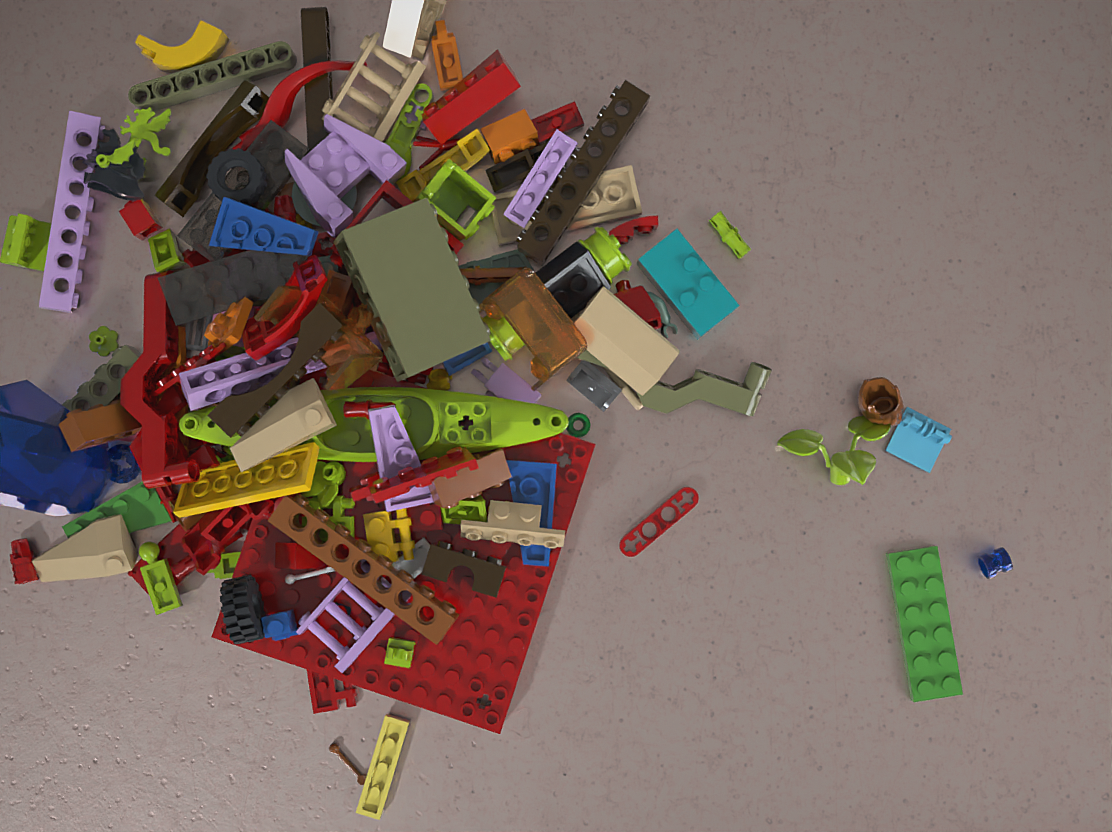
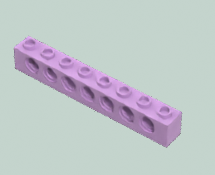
[39,111,105,313]
[179,316,382,411]

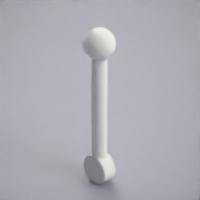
[285,567,335,584]

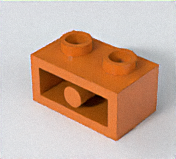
[480,109,539,164]

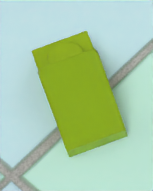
[148,228,187,273]

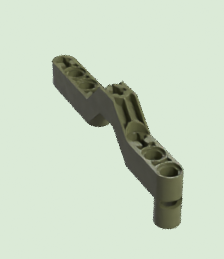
[547,321,772,416]

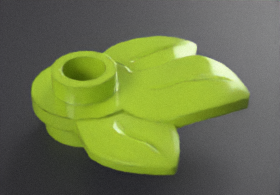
[301,461,346,508]

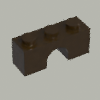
[421,540,506,598]

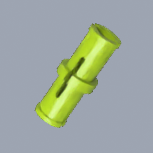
[709,211,751,259]

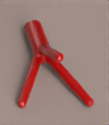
[413,136,462,170]

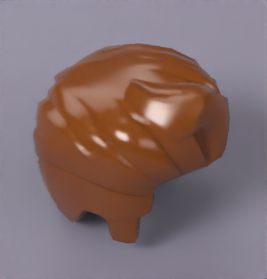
[858,377,904,426]

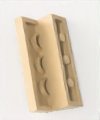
[566,286,680,396]

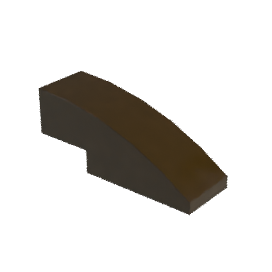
[485,140,567,193]

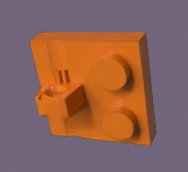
[204,297,254,359]

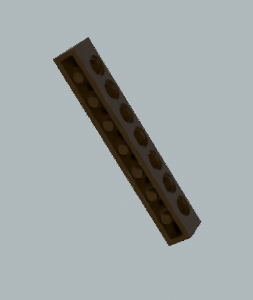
[516,80,650,266]

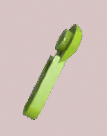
[383,83,434,182]

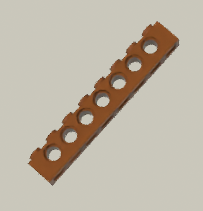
[268,493,459,645]

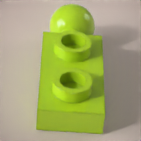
[139,541,183,615]

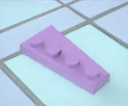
[368,405,434,512]

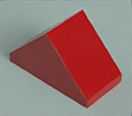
[275,542,327,569]

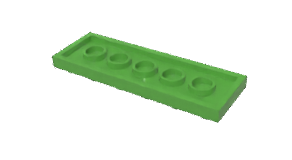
[886,546,963,702]

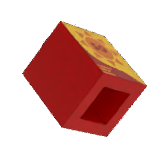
[119,199,163,241]

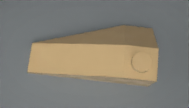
[230,378,337,472]
[32,514,138,582]

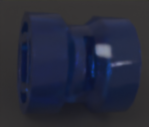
[977,547,1013,579]

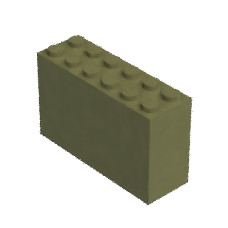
[333,198,491,382]

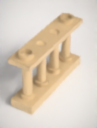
[322,32,426,142]

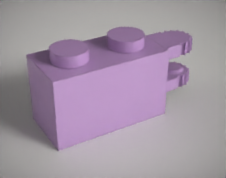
[471,357,542,403]

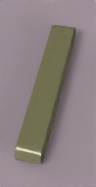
[128,41,297,112]

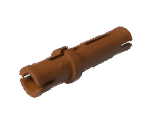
[459,266,528,286]

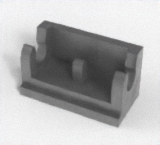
[566,360,622,412]

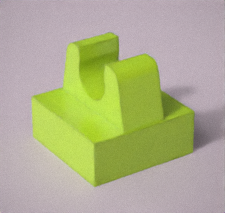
[384,637,415,668]

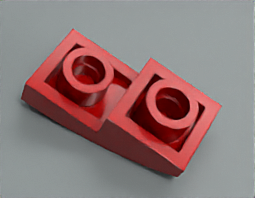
[609,215,658,245]

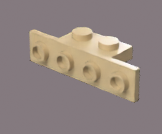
[461,500,565,548]

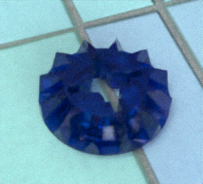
[102,444,141,484]

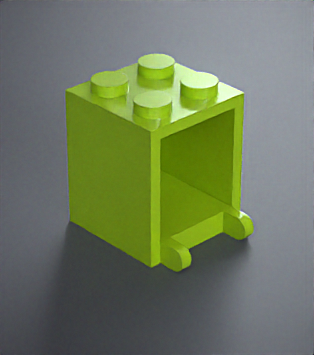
[414,159,496,241]

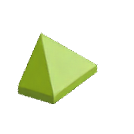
[441,495,488,524]

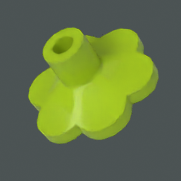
[89,326,119,357]

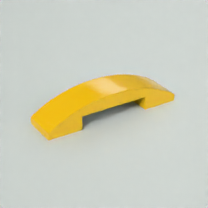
[396,129,491,202]

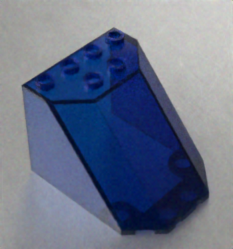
[0,380,115,516]

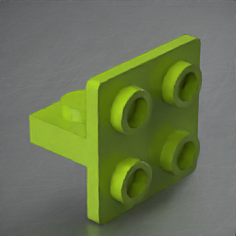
[0,213,52,272]

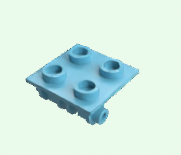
[885,407,952,473]

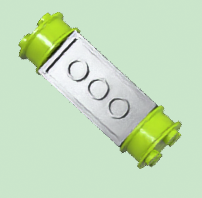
[480,226,632,361]

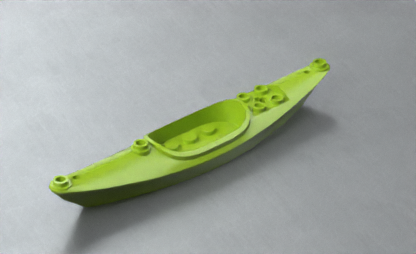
[179,387,569,462]

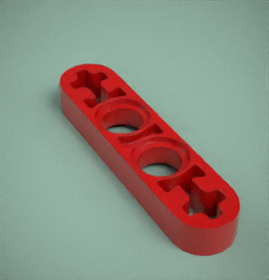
[619,487,699,557]

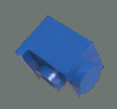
[261,609,298,641]

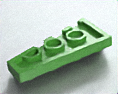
[62,481,172,538]

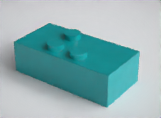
[637,229,740,340]

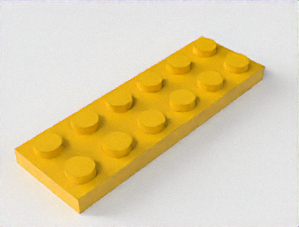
[173,442,320,518]

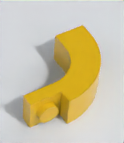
[135,20,229,74]

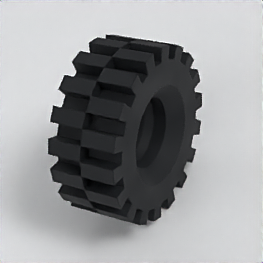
[220,574,266,644]

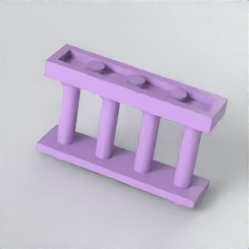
[296,559,412,673]

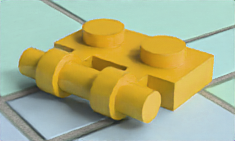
[363,508,415,562]

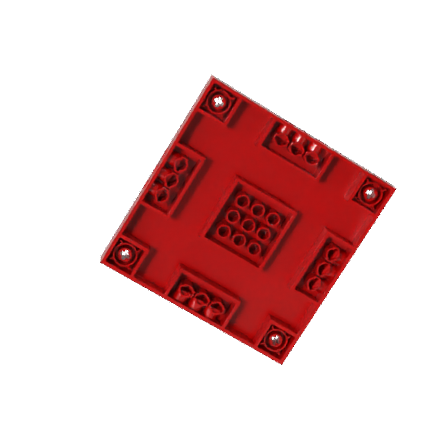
[211,361,596,734]

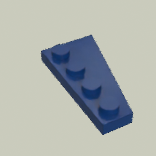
[209,197,319,256]
[506,460,557,566]

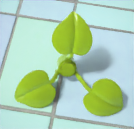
[777,416,891,485]

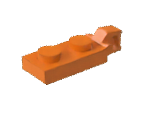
[431,20,463,91]

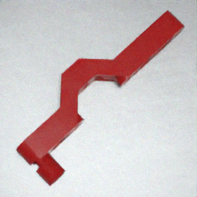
[120,270,200,489]

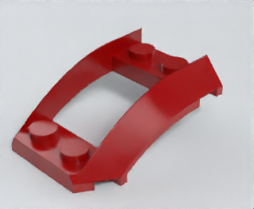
[242,255,328,361]

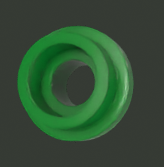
[566,413,591,437]

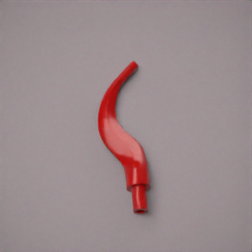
[232,60,367,156]

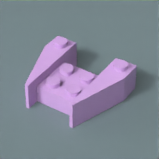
[285,114,407,238]

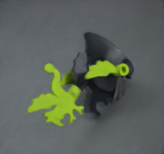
[83,107,171,201]

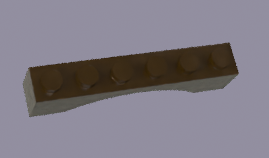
[154,80,269,217]
[207,303,347,438]

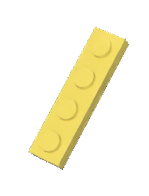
[356,714,410,820]

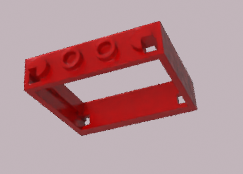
[327,180,464,267]

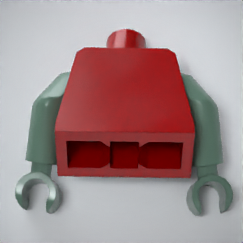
[613,280,678,338]

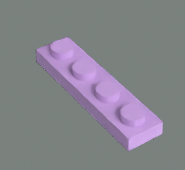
[503,130,578,229]

